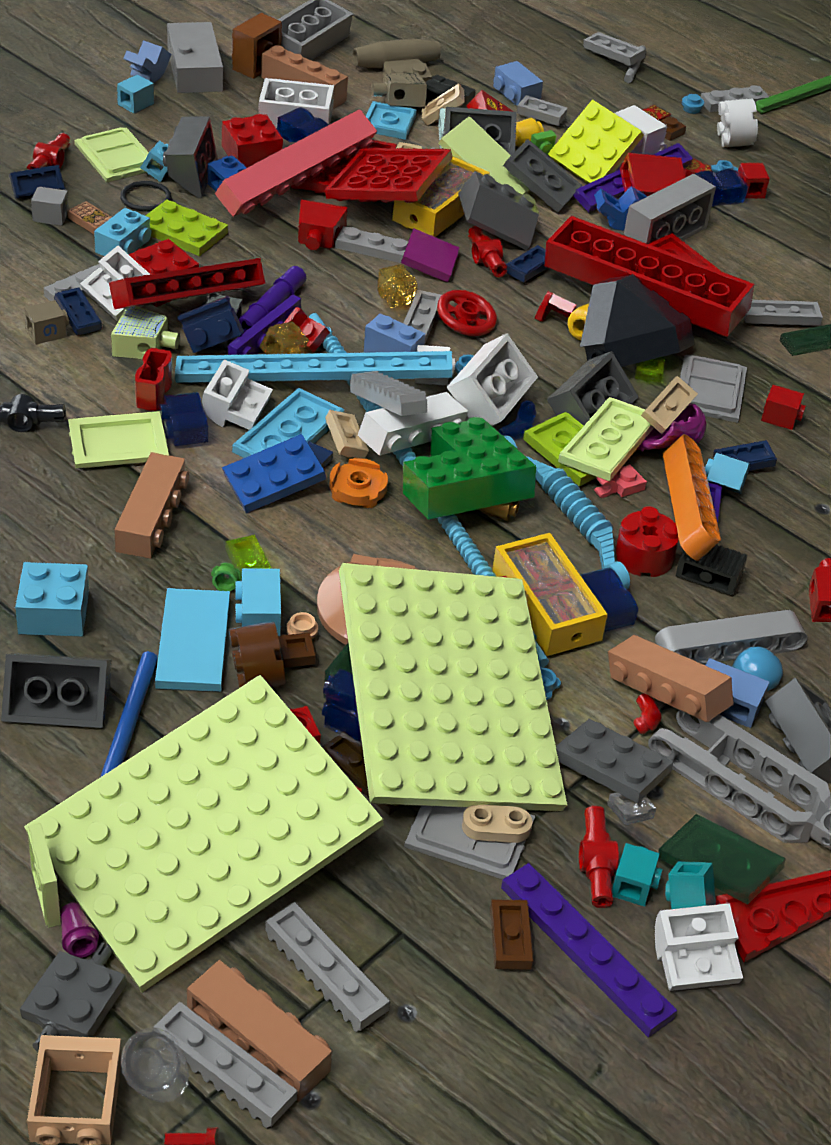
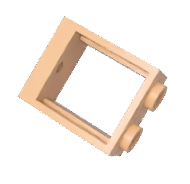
[27,1035,122,1145]

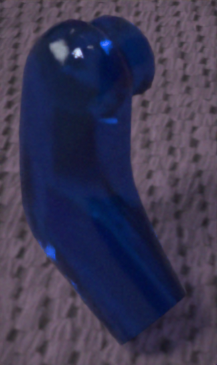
[499,401,537,440]

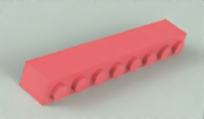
[215,109,377,217]

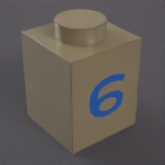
[24,300,69,345]

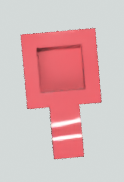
[594,465,647,498]

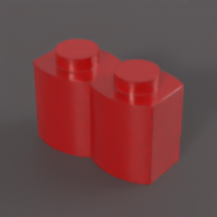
[135,348,172,411]

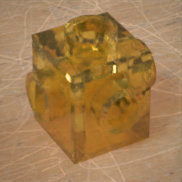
[377,264,418,308]
[259,321,309,354]

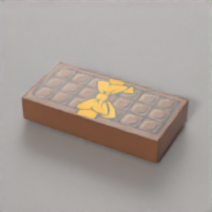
[67,201,112,234]

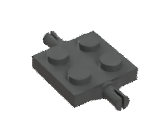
[20,943,127,1052]

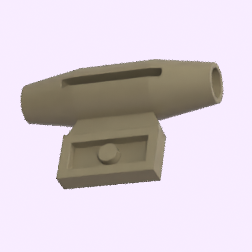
[352,38,441,82]

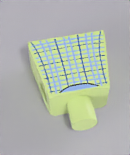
[111,306,180,359]

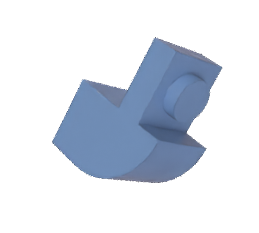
[123,40,172,82]

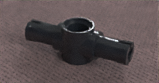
[0,394,66,432]

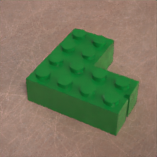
[403,417,536,519]

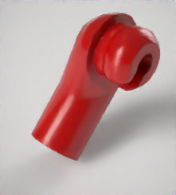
[633,693,662,734]

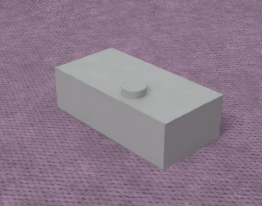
[277,0,353,60]
[167,22,223,93]
[624,174,716,244]

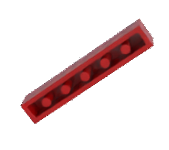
[109,258,265,310]

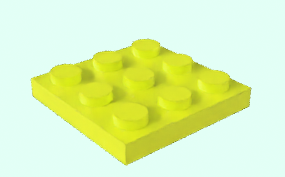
[548,100,644,184]

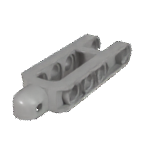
[648,710,831,849]

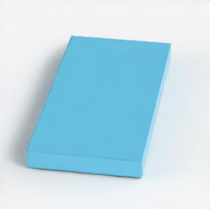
[232,388,344,458]
[155,588,230,692]

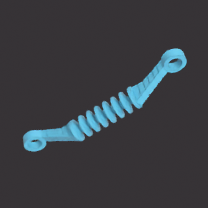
[504,436,630,594]

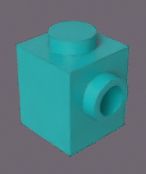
[612,843,663,907]
[665,861,716,909]

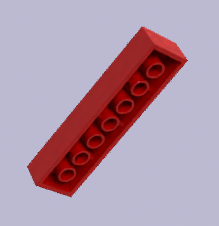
[545,216,755,337]

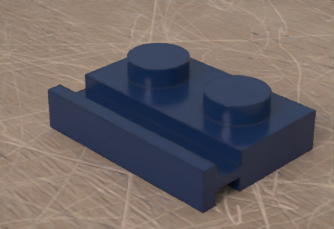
[178,296,244,353]

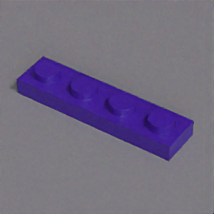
[228,295,302,355]

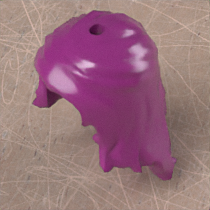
[636,403,707,452]

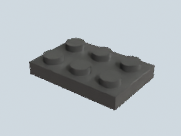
[503,139,582,212]
[556,718,674,803]

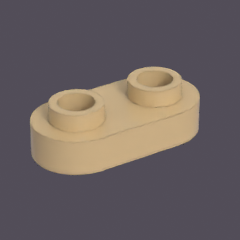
[462,805,532,843]

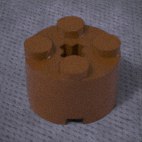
[229,622,286,688]

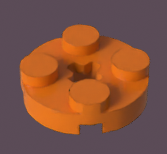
[329,458,388,508]

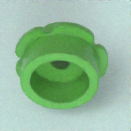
[211,562,242,591]

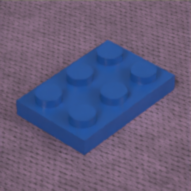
[222,434,326,513]

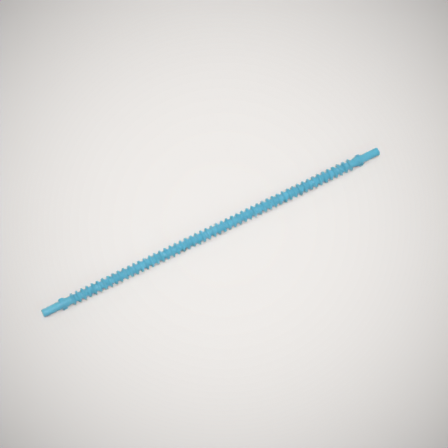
[309,313,549,667]

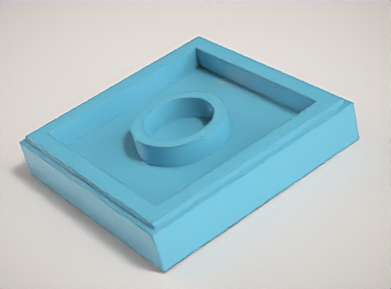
[366,101,417,140]

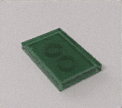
[658,814,786,904]

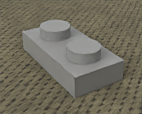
[517,95,568,126]

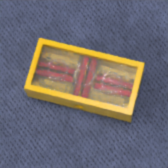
[392,156,490,237]
[492,533,608,656]

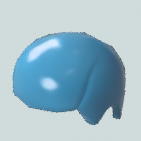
[732,647,783,691]

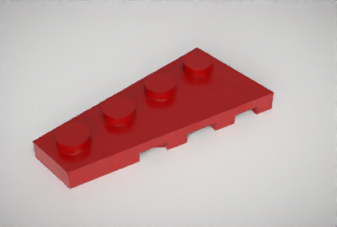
[715,870,831,962]

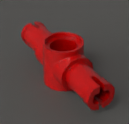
[26,133,71,170]
[468,226,507,278]
[579,806,619,908]

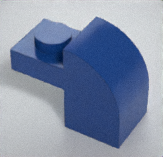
[594,186,648,230]

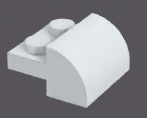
[80,246,150,321]
[202,359,273,430]
[655,903,743,991]

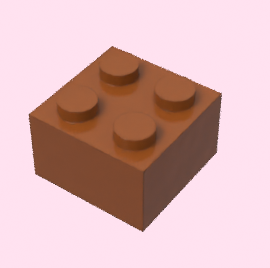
[232,13,282,79]

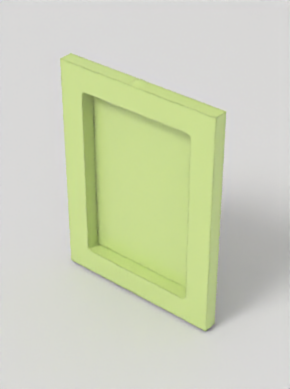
[74,128,160,182]
[68,411,169,468]

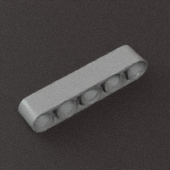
[655,610,808,664]

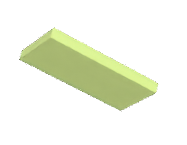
[438,116,530,195]
[558,397,654,481]

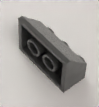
[442,107,517,155]
[163,116,218,198]
[458,171,539,250]
[547,351,639,425]
[1,653,112,728]
[765,678,831,784]

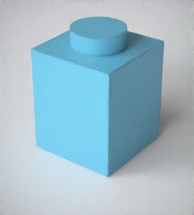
[117,74,154,113]
[705,453,750,494]

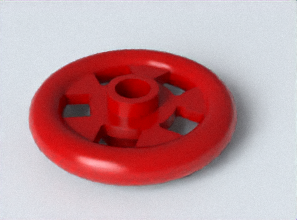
[437,290,497,336]

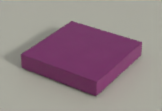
[401,228,460,282]

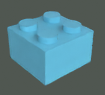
[15,562,89,637]

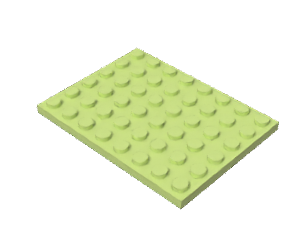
[339,563,567,811]
[24,675,384,992]

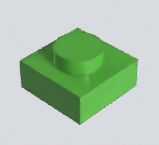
[531,130,556,156]

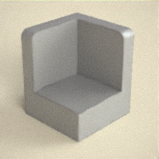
[31,187,69,226]

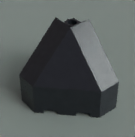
[580,274,695,367]

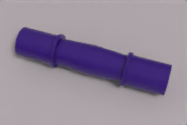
[239,266,307,332]

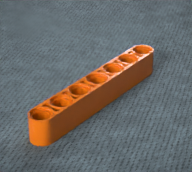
[663,434,721,561]

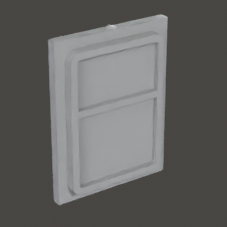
[680,355,747,423]
[404,805,535,880]

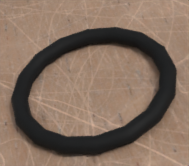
[120,181,171,211]

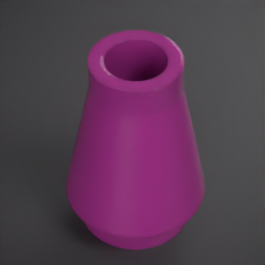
[60,903,99,958]

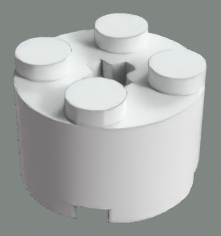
[717,99,758,147]

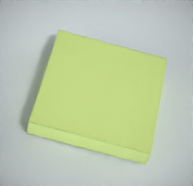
[27,823,61,928]

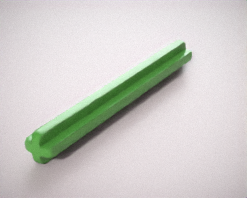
[756,75,831,114]

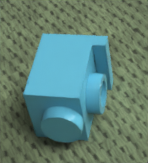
[140,140,169,182]

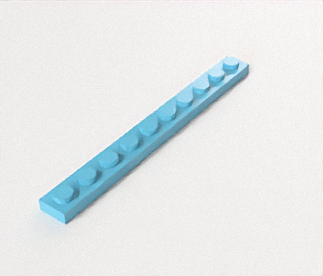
[175,351,452,383]

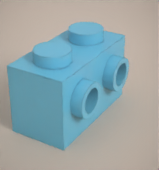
[94,208,151,256]
[235,568,281,636]

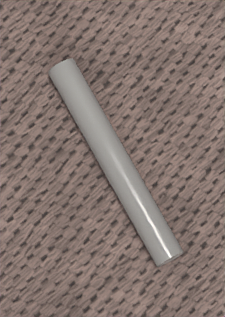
[624,45,646,83]

